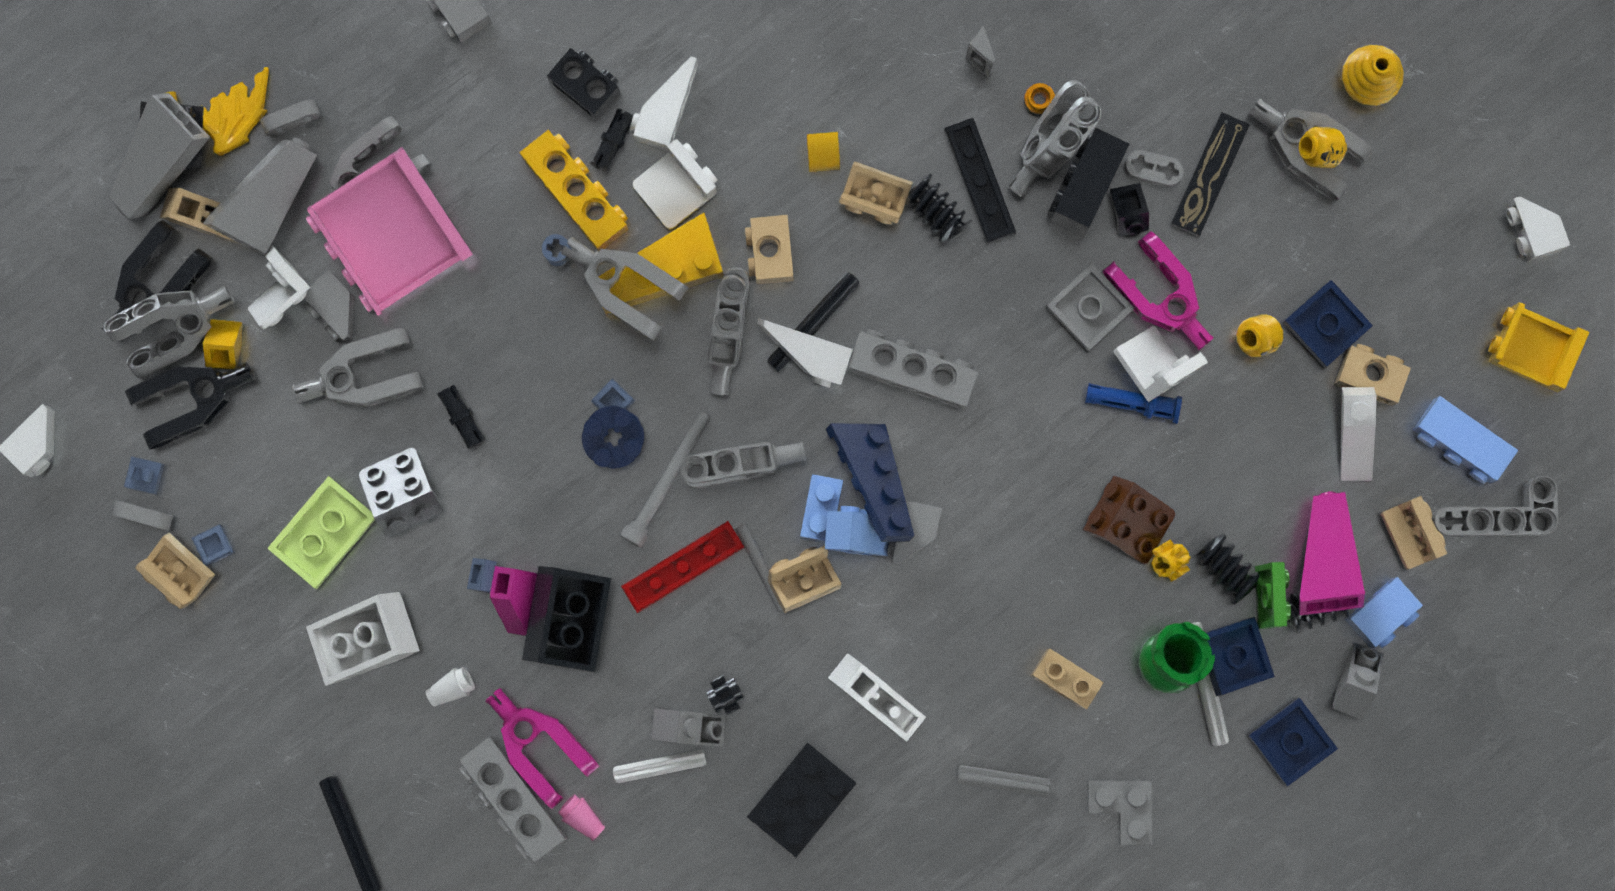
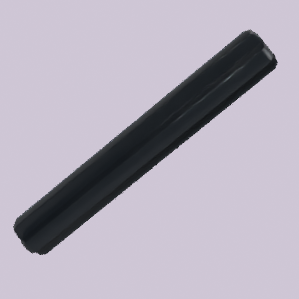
[767,272,859,372]
[319,776,381,891]

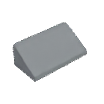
[966,27,996,77]

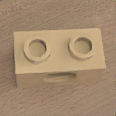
[745,215,794,285]
[1333,344,1411,406]
[1030,648,1104,710]

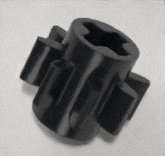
[706,676,745,715]

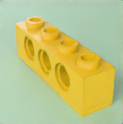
[519,129,628,251]

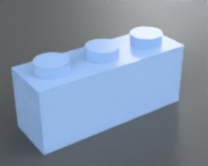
[1413,396,1518,484]

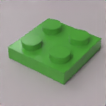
[1255,562,1291,629]

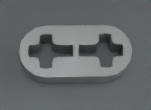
[260,99,321,136]
[1124,150,1184,188]
[112,500,173,531]

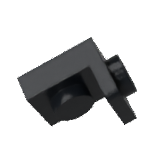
[1110,183,1149,236]

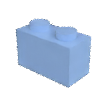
[800,474,843,543]
[825,506,889,556]
[1345,577,1423,648]

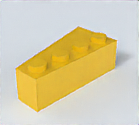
[599,213,724,314]

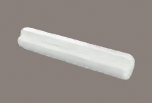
[613,749,706,783]

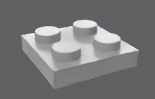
[1046,263,1135,352]

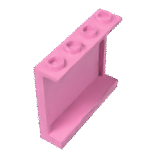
[306,147,473,316]

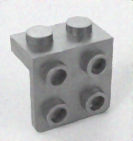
[359,448,444,538]

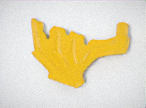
[166,67,269,156]

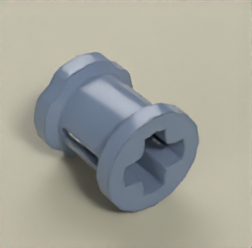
[542,234,572,267]

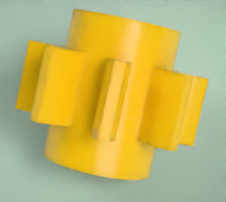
[1151,540,1191,582]

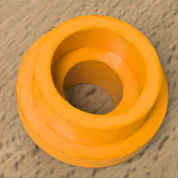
[1024,83,1055,115]

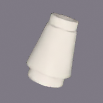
[425,667,475,707]

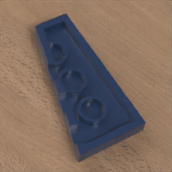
[825,423,915,542]

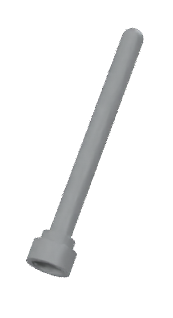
[620,412,710,548]

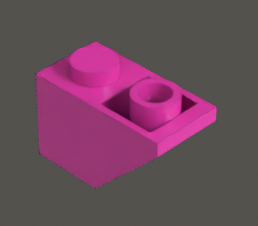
[490,566,537,636]

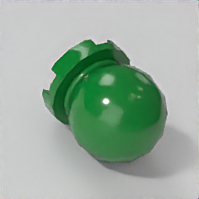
[1138,622,1215,693]

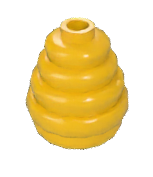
[1342,45,1404,106]

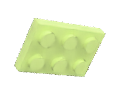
[267,476,375,589]

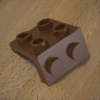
[1083,476,1175,564]

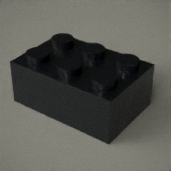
[1048,128,1130,239]
[522,566,611,672]
[747,742,857,858]

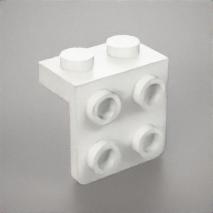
[633,139,718,230]

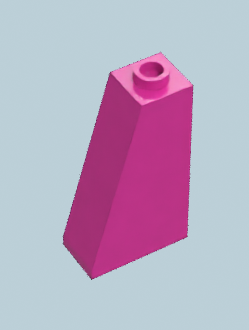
[1299,491,1365,615]

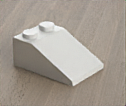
[306,592,420,686]

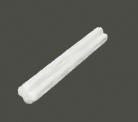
[1192,622,1229,746]

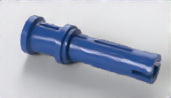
[1085,383,1182,424]

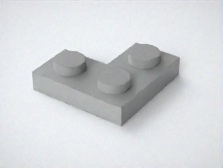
[1088,781,1153,845]

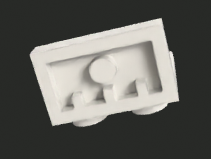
[248,245,310,330]
[1114,326,1208,402]

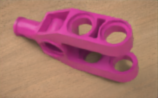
[1102,231,1214,351]
[485,688,600,809]

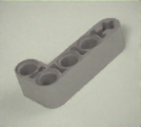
[1432,475,1558,537]

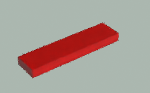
[621,521,745,613]

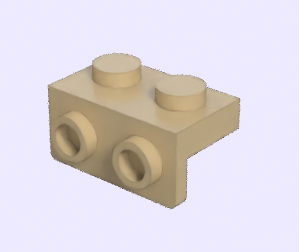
[839,161,913,224]
[1381,496,1447,570]
[135,533,215,609]
[768,546,841,613]

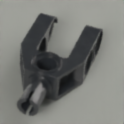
[102,220,212,330]
[125,362,255,450]

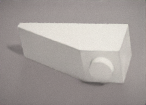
[630,56,698,151]
[757,318,853,388]
[1340,387,1376,481]
[828,653,926,742]

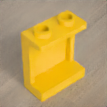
[1488,302,1590,393]

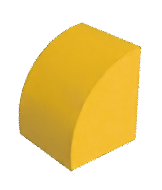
[807,132,840,172]
[203,319,242,369]

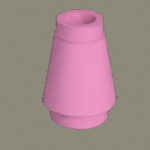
[558,794,605,841]

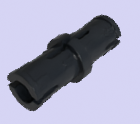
[590,108,633,173]
[437,385,485,449]

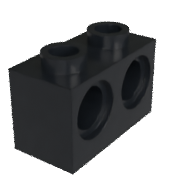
[547,48,620,121]

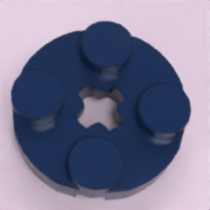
[582,405,645,469]

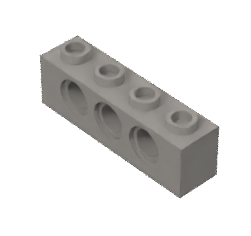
[847,329,979,410]
[459,737,568,863]

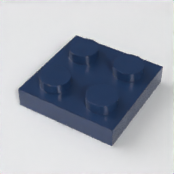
[1283,280,1373,368]
[1206,617,1275,696]
[1248,698,1338,787]

